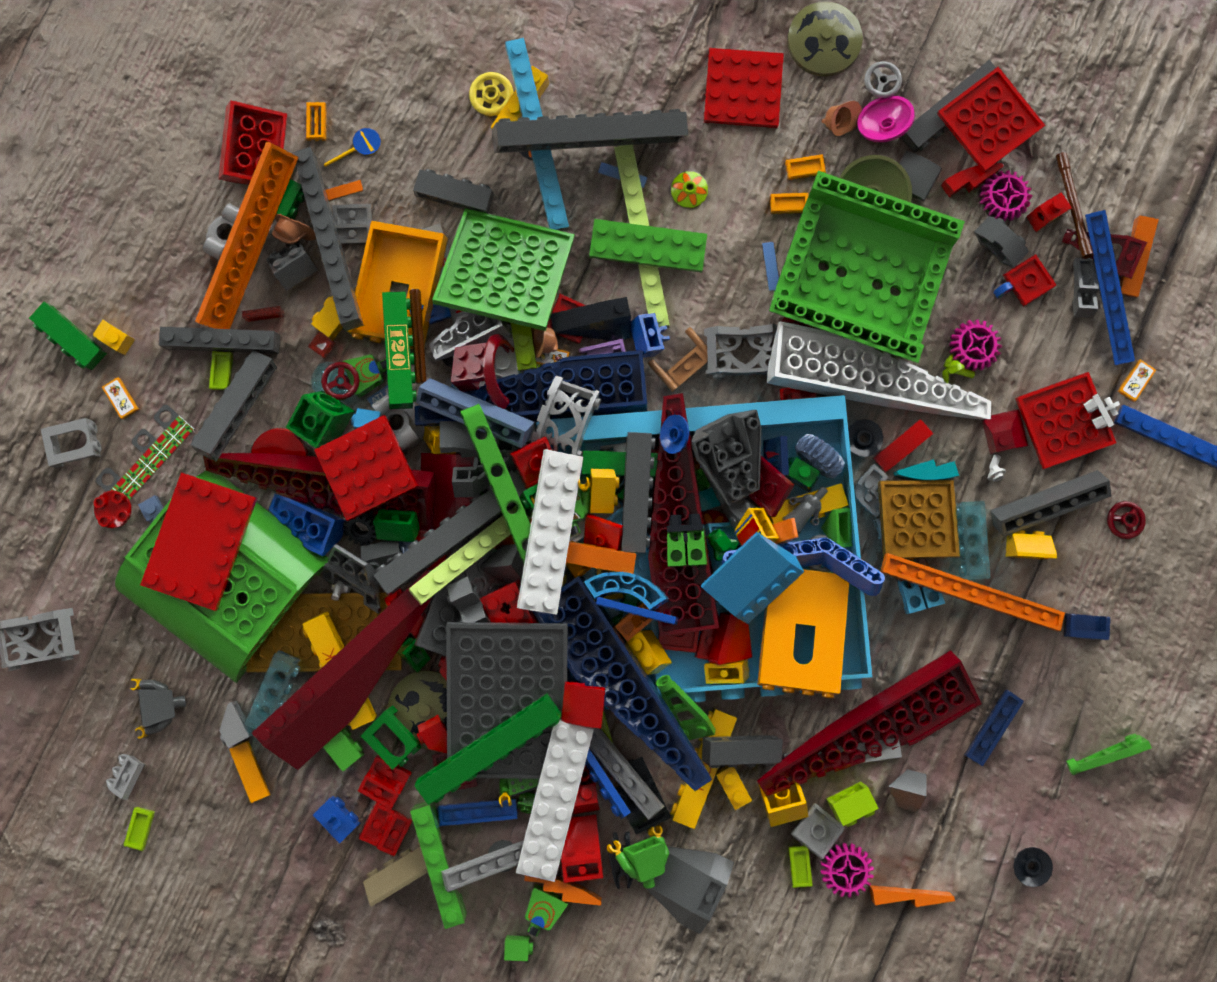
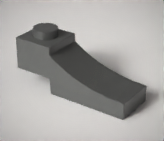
[1072,258,1099,318]

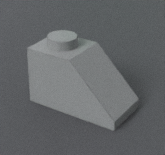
[219,701,253,748]

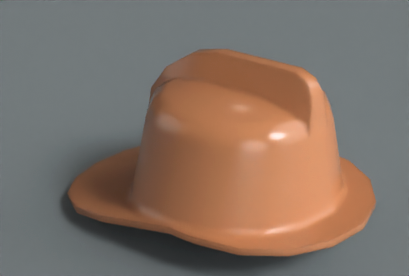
[822,100,862,136]
[272,214,316,244]
[531,327,558,358]

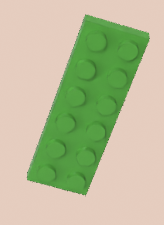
[589,219,707,273]

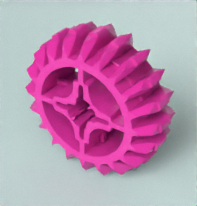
[979,170,1033,222]
[949,319,1002,371]
[820,843,874,898]

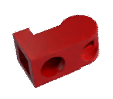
[779,387,816,401]

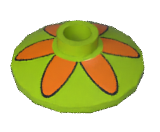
[671,171,708,208]

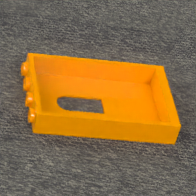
[347,221,448,350]
[757,569,849,698]

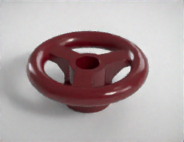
[321,362,360,400]
[1107,501,1146,539]

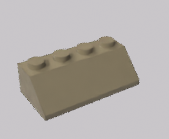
[363,842,428,907]

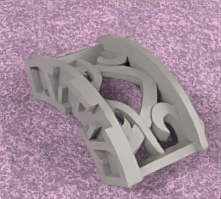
[704,324,778,378]
[531,376,601,457]
[0,608,80,671]

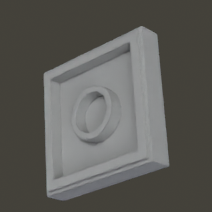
[791,803,845,860]

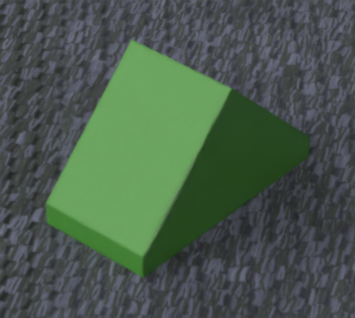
[821,507,852,548]

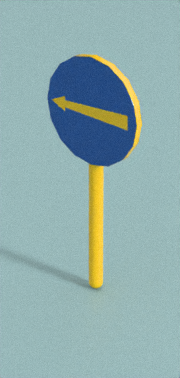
[324,128,381,167]

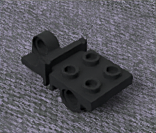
[615,757,671,835]

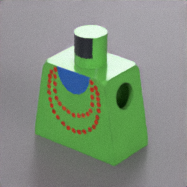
[343,355,387,398]
[525,883,568,936]

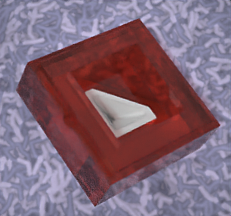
[308,332,336,359]

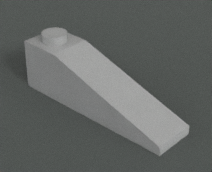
[429,312,511,361]

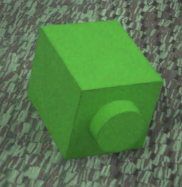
[504,935,533,961]

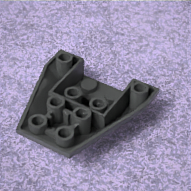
[691,410,762,506]
[640,846,734,934]

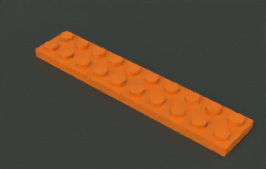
[195,141,299,329]

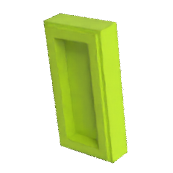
[209,351,233,390]
[123,807,155,851]
[789,846,813,888]

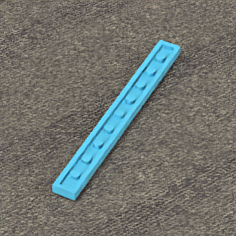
[505,38,569,230]

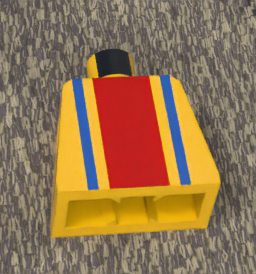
[735,508,779,550]

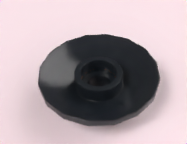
[848,419,884,457]
[1013,847,1053,887]

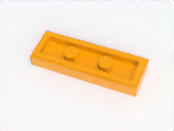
[229,741,271,803]

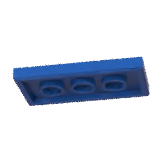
[596,597,678,625]

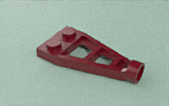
[1062,228,1147,279]

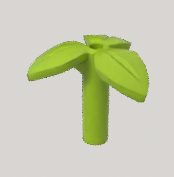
[942,354,975,383]

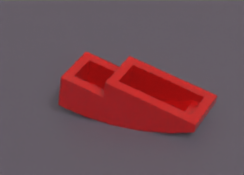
[941,163,1004,198]
[873,419,933,473]

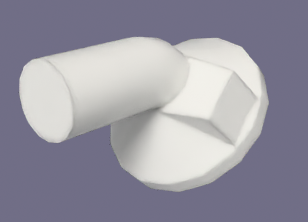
[987,454,1006,482]
[331,581,351,601]

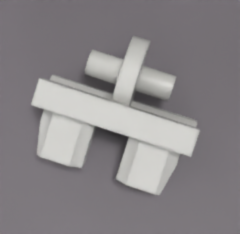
[1084,394,1120,429]

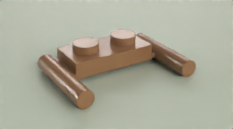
[648,327,708,392]

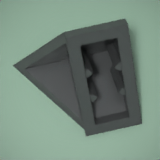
[479,544,524,584]
[888,769,926,813]

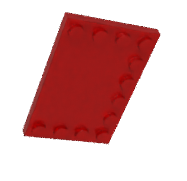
[140,472,257,611]

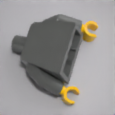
[130,679,186,739]

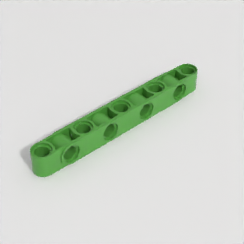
[460,404,531,564]

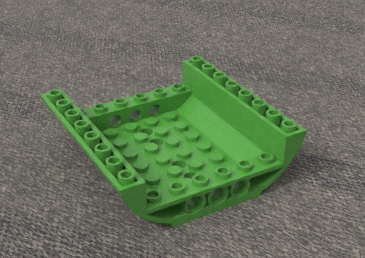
[769,171,965,363]
[115,471,328,683]

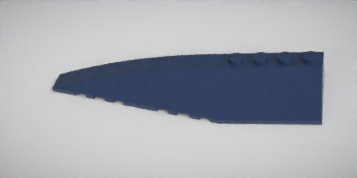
[414,350,648,426]
[531,576,712,791]

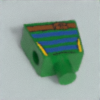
[785,457,820,493]

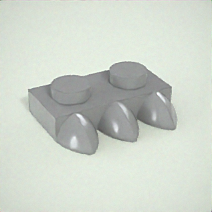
[106,754,145,800]

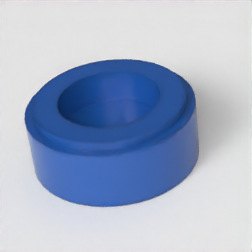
[993,282,1014,299]

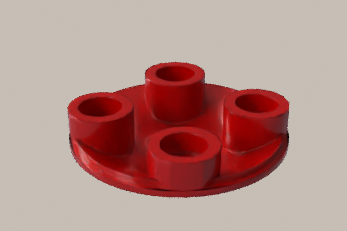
[93,490,132,529]

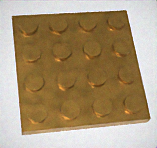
[878,480,960,559]

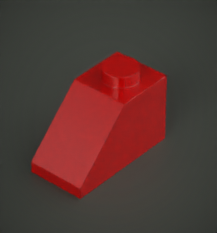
[417,715,447,754]

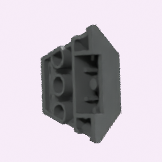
[319,544,381,614]

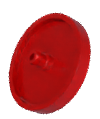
[251,428,308,456]

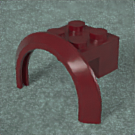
[451,334,514,410]

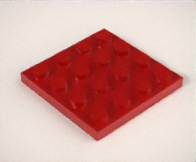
[703,48,784,128]
[937,67,1046,173]
[1015,372,1117,469]
[314,415,418,521]

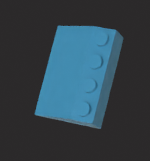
[701,532,804,624]

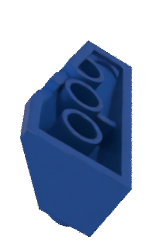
[269,494,345,556]

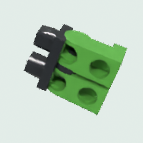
[667,514,708,567]

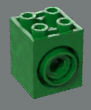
[285,391,355,449]

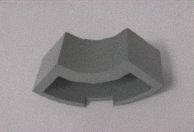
[974,216,1029,268]

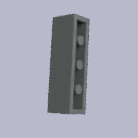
[413,169,494,213]
[702,735,783,768]

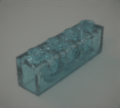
[956,501,991,580]
[244,650,301,729]

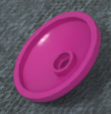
[857,96,915,142]

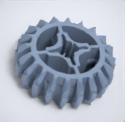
[795,434,845,479]

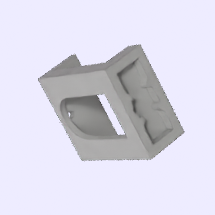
[41,418,102,468]

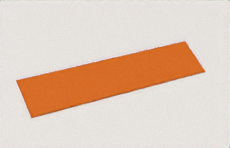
[326,180,363,200]

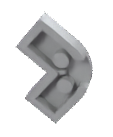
[855,464,888,518]

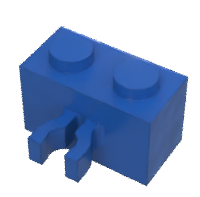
[631,313,670,358]
[313,796,360,844]

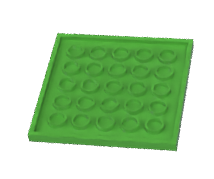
[432,208,575,331]

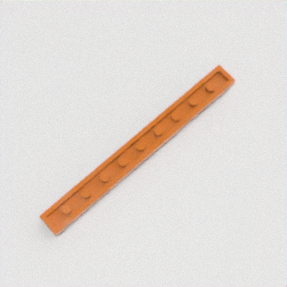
[880,553,1065,631]

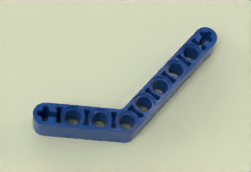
[721,538,885,596]

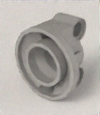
[203,203,240,261]
[372,394,424,452]

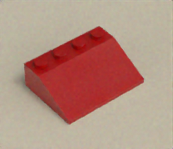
[218,100,287,185]

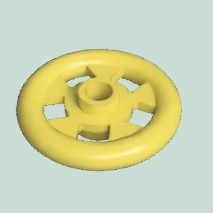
[469,72,514,116]

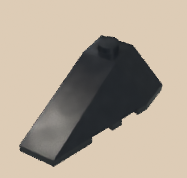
[550,297,631,342]

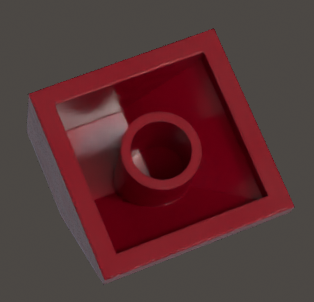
[982,409,1028,455]

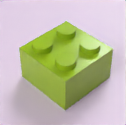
[826,781,879,827]

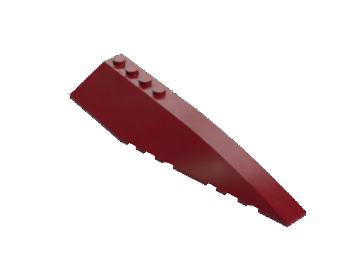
[648,393,720,636]
[203,453,435,531]
[251,570,433,770]
[757,650,982,797]

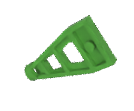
[656,675,716,740]
[1066,734,1152,775]

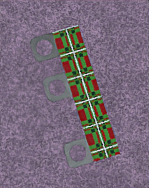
[96,405,194,500]

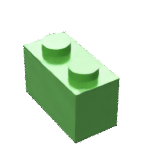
[323,726,365,771]

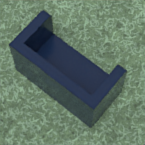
[1064,613,1110,640]

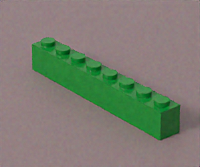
[414,693,561,805]

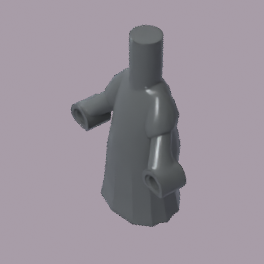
[782,486,828,534]

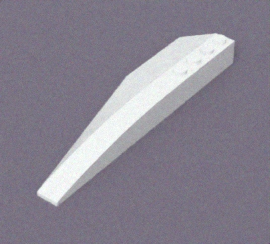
[767,321,991,420]

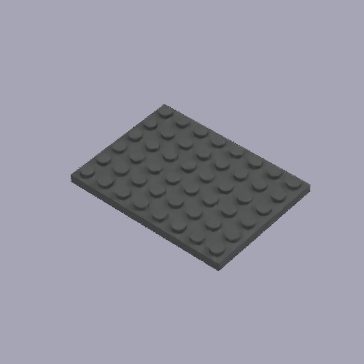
[446,622,568,779]

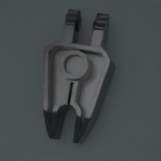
[607,832,633,889]

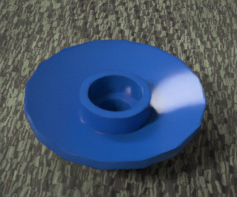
[660,415,689,454]

